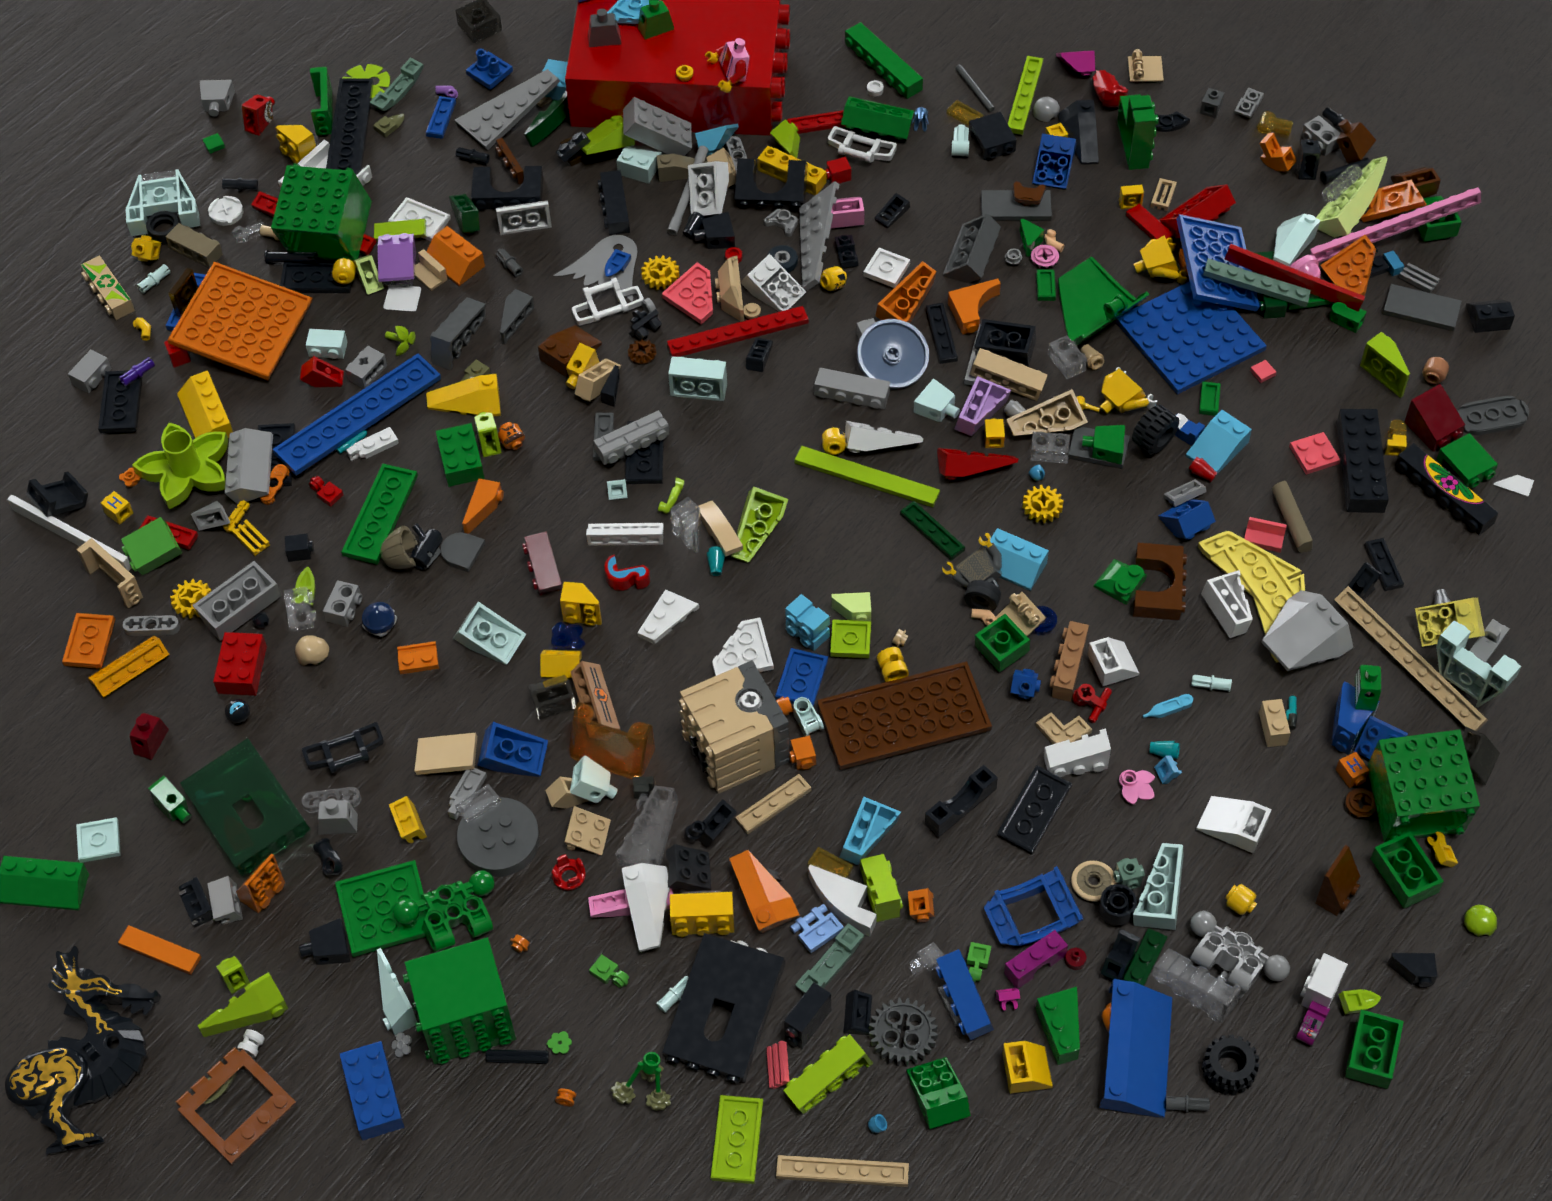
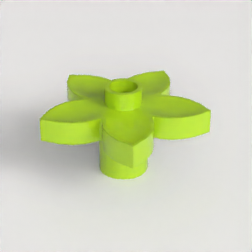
[132,423,228,509]

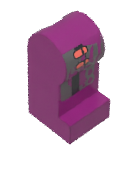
[1296,1001,1330,1046]

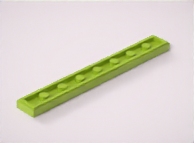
[795,446,940,507]

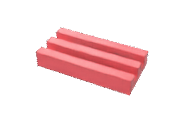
[766,1041,789,1089]

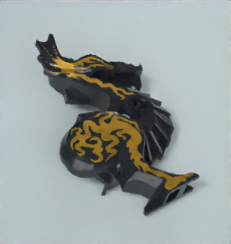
[5,946,161,1155]

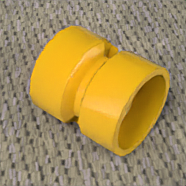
[877,647,909,682]

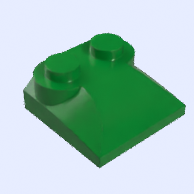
[1094,559,1147,605]

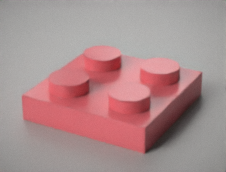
[1289,432,1340,475]

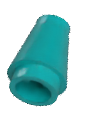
[707,546,725,576]
[1150,741,1180,759]

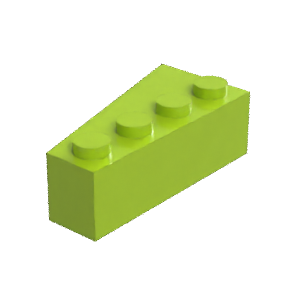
[784,1034,873,1114]

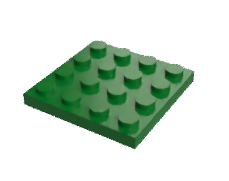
[335,860,431,957]

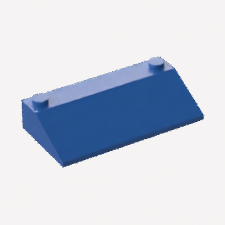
[1100,979,1172,1118]

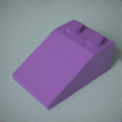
[378,233,416,282]

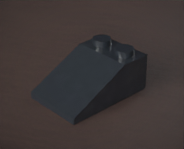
[974,319,1036,367]

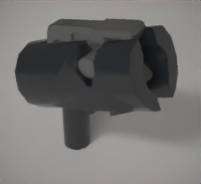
[410,523,443,570]

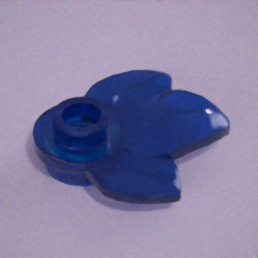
[551,622,586,650]

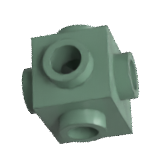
[1113,858,1145,889]

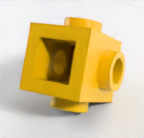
[131,235,161,262]

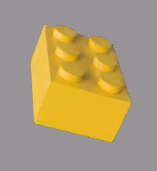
[670,892,734,937]

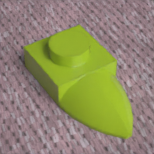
[293,567,316,606]
[1338,989,1381,1014]

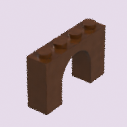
[1133,543,1187,620]

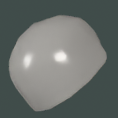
[1033,97,1060,122]

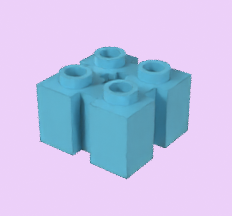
[785,594,830,651]

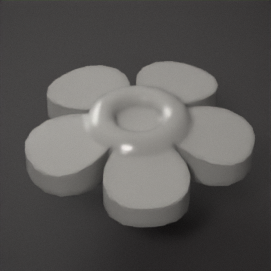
[392,1032,412,1057]

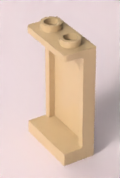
[76,538,143,608]

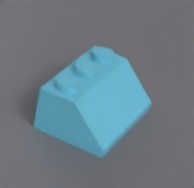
[990,528,1049,591]

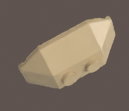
[715,256,744,322]

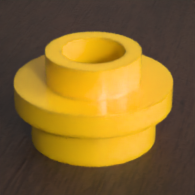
[676,65,693,81]

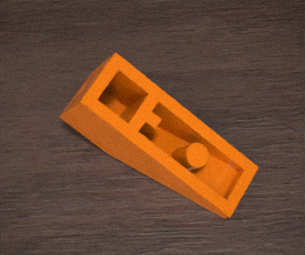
[462,479,504,534]

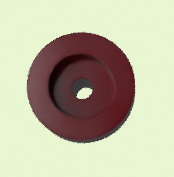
[1065,947,1087,970]

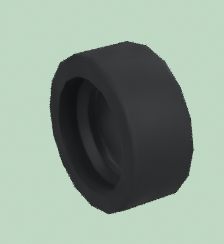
[146,211,180,244]

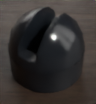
[252,611,269,628]

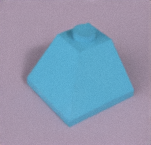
[695,124,739,155]

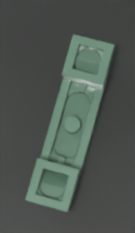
[370,57,424,111]
[795,923,865,994]

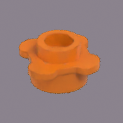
[119,468,141,487]

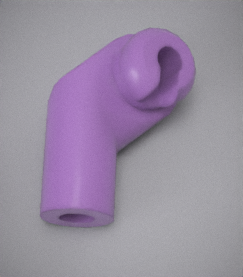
[436,86,458,98]

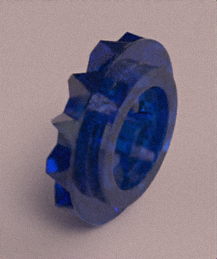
[1034,606,1057,634]

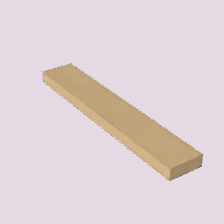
[776,1155,909,1187]

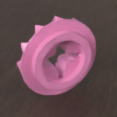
[1031,245,1059,269]

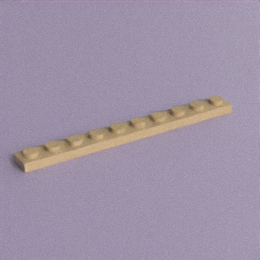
[1334,586,1488,734]

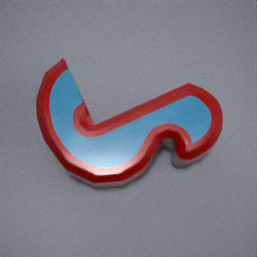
[604,554,650,590]

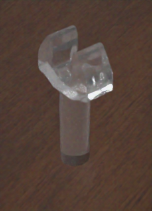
[232,222,264,243]

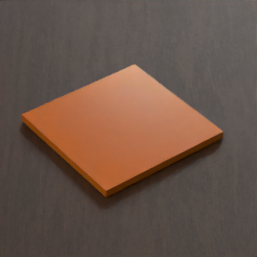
[168,262,312,380]

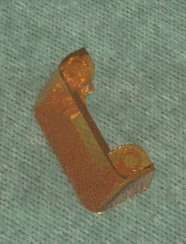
[569,702,655,779]

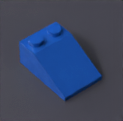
[477,722,548,777]

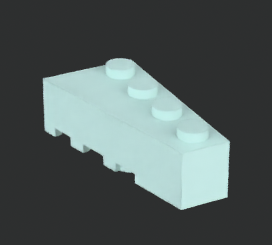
[1133,843,1183,930]

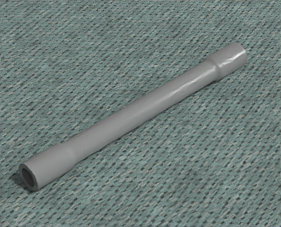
[667,146,709,235]

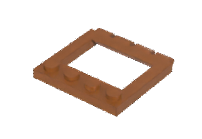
[175,1047,296,1165]

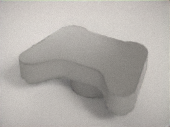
[764,209,798,237]

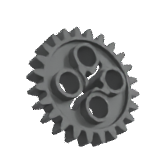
[869,998,938,1066]

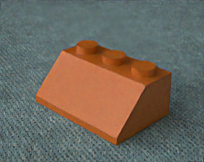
[426,226,485,286]

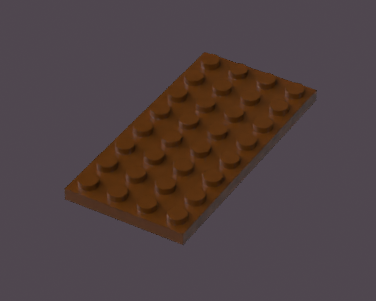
[817,661,992,770]

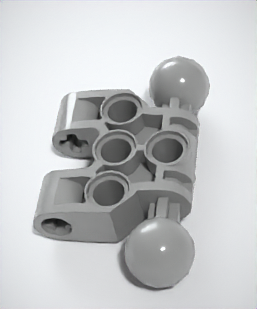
[1190,911,1290,993]

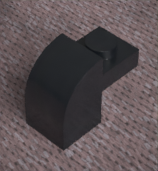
[1100,929,1140,980]

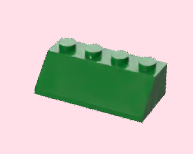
[841,96,914,140]
[0,856,89,911]

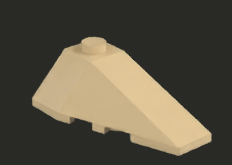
[1006,389,1088,436]

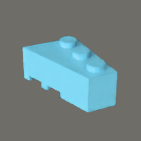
[839,797,901,865]

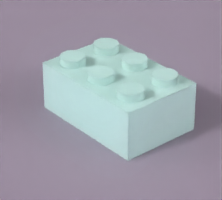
[668,357,727,401]

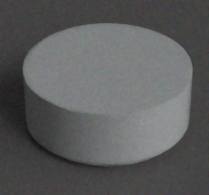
[641,298,656,315]

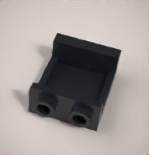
[969,112,1016,160]
[26,471,88,517]

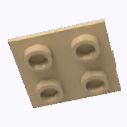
[1128,49,1164,82]
[996,592,1046,636]
[564,806,611,856]

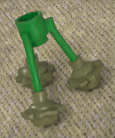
[611,1052,671,1111]

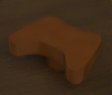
[1013,181,1046,206]

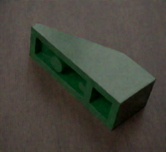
[449,194,480,234]

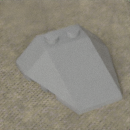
[1261,590,1353,671]

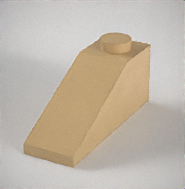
[575,359,621,401]

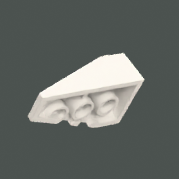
[845,421,923,453]

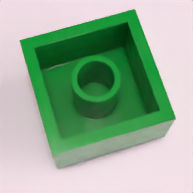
[975,614,1030,673]

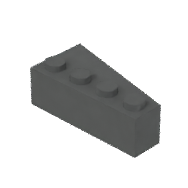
[430,297,486,370]

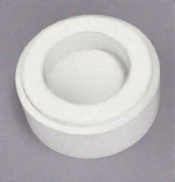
[867,80,884,97]

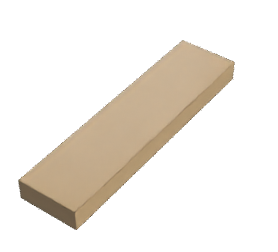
[735,774,811,834]

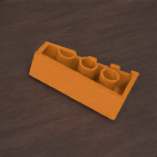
[875,261,936,323]

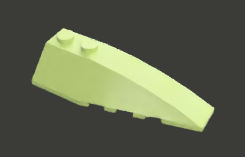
[1316,156,1387,237]

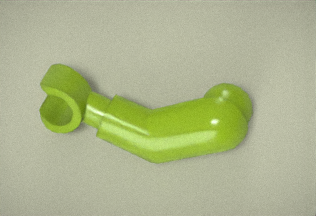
[658,477,684,514]

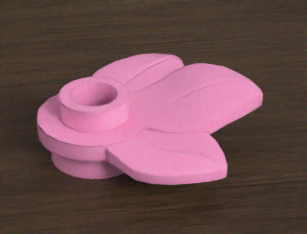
[1119,770,1155,805]

